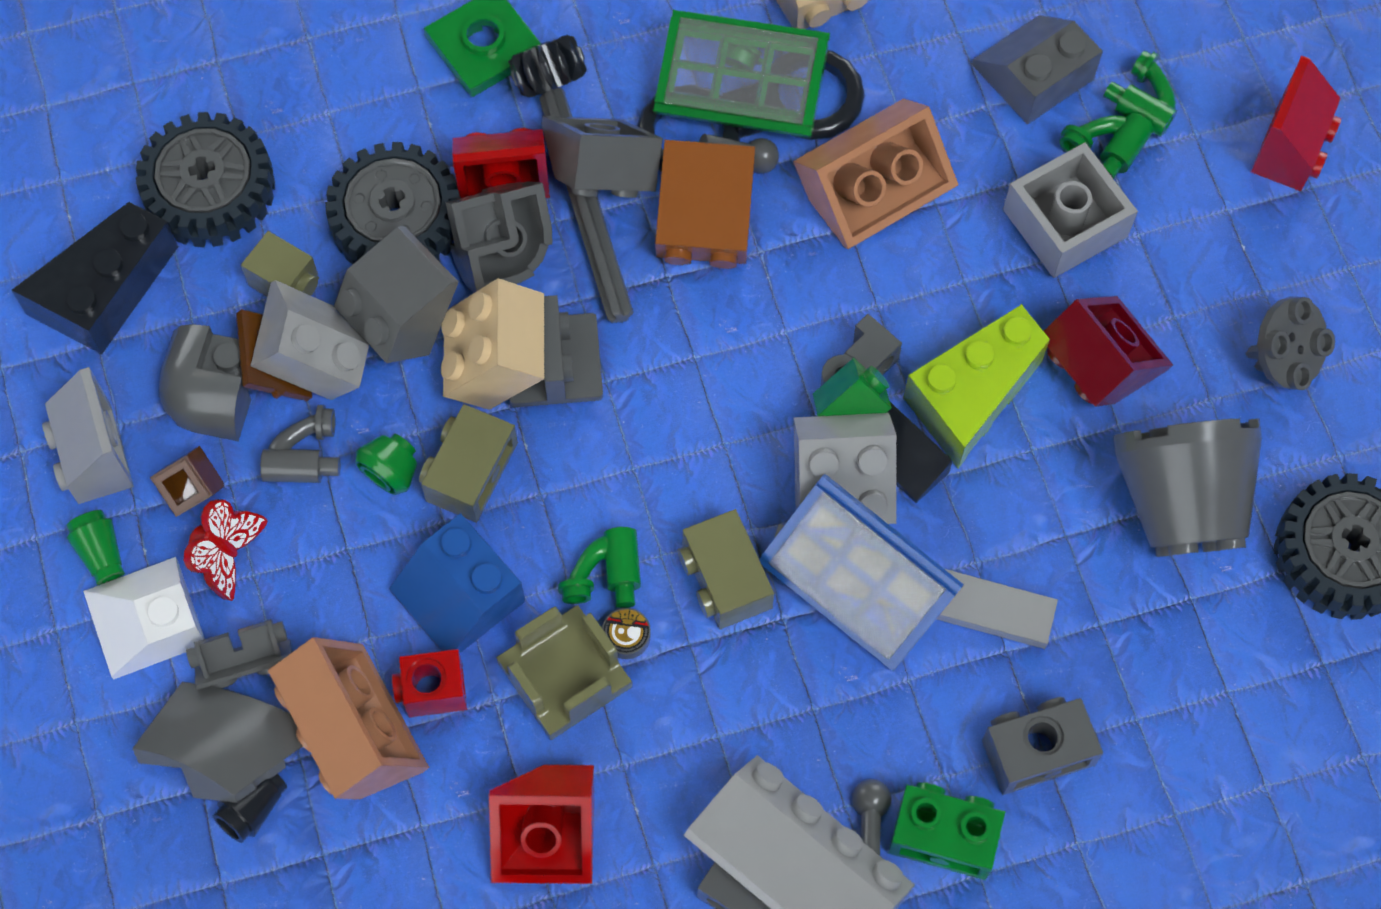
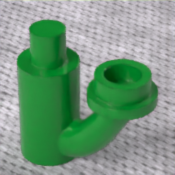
[1103,50,1177,137]
[1059,113,1154,179]
[558,527,641,608]

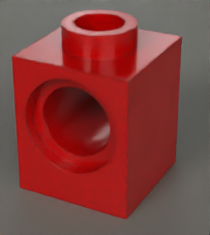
[392,649,467,718]

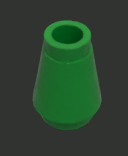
[66,510,125,585]

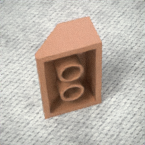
[793,98,959,249]
[268,637,430,799]

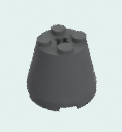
[1113,418,1262,557]

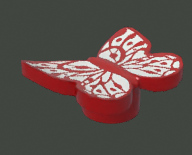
[183,499,268,601]

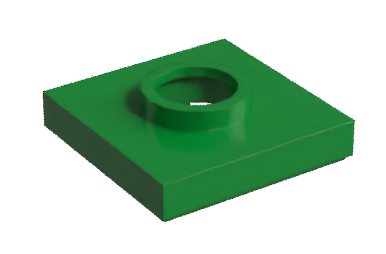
[424,0,541,98]

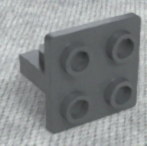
[510,295,603,407]

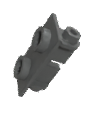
[186,619,292,690]

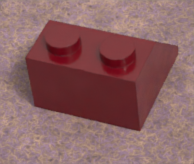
[1044,296,1173,407]

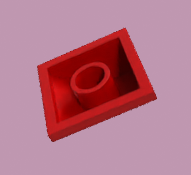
[489,765,594,884]

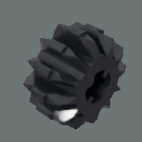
[508,35,587,97]

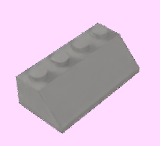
[684,755,915,909]

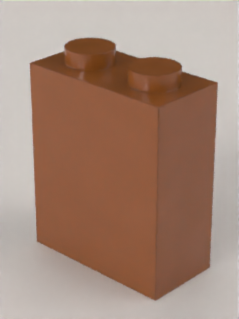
[655,140,755,269]

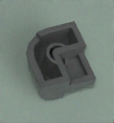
[445,181,552,293]
[159,324,251,441]

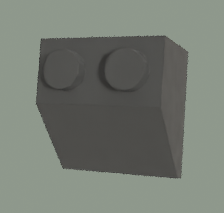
[972,15,1103,125]
[542,116,663,198]
[334,226,459,363]

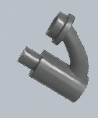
[261,405,341,483]

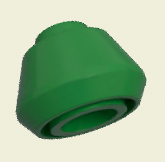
[355,434,417,495]

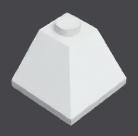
[83,557,205,680]

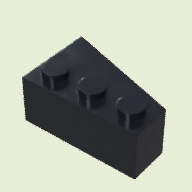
[11,202,178,354]

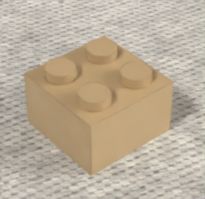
[441,278,544,410]

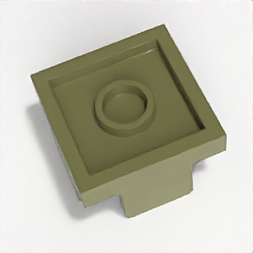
[496,605,632,740]

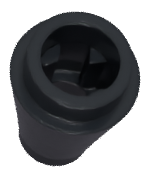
[213,774,287,843]

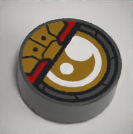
[602,608,651,659]

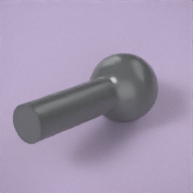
[699,133,779,174]
[852,779,892,855]

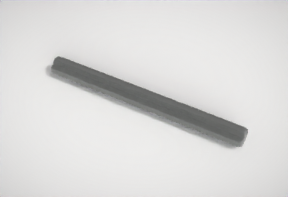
[540,87,634,323]

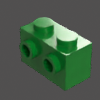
[888,782,1006,880]

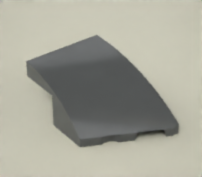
[132,682,303,803]

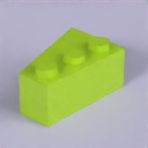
[903,304,1050,469]

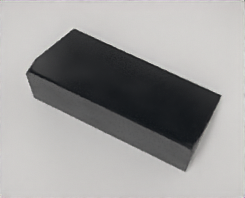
[888,402,952,503]

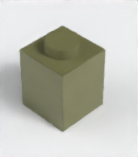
[241,231,319,297]

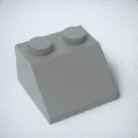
[251,280,369,400]
[42,367,134,504]

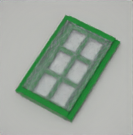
[653,10,830,138]

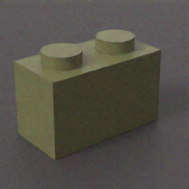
[419,404,518,523]
[677,509,774,630]

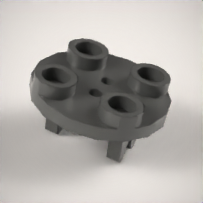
[1246,296,1335,390]

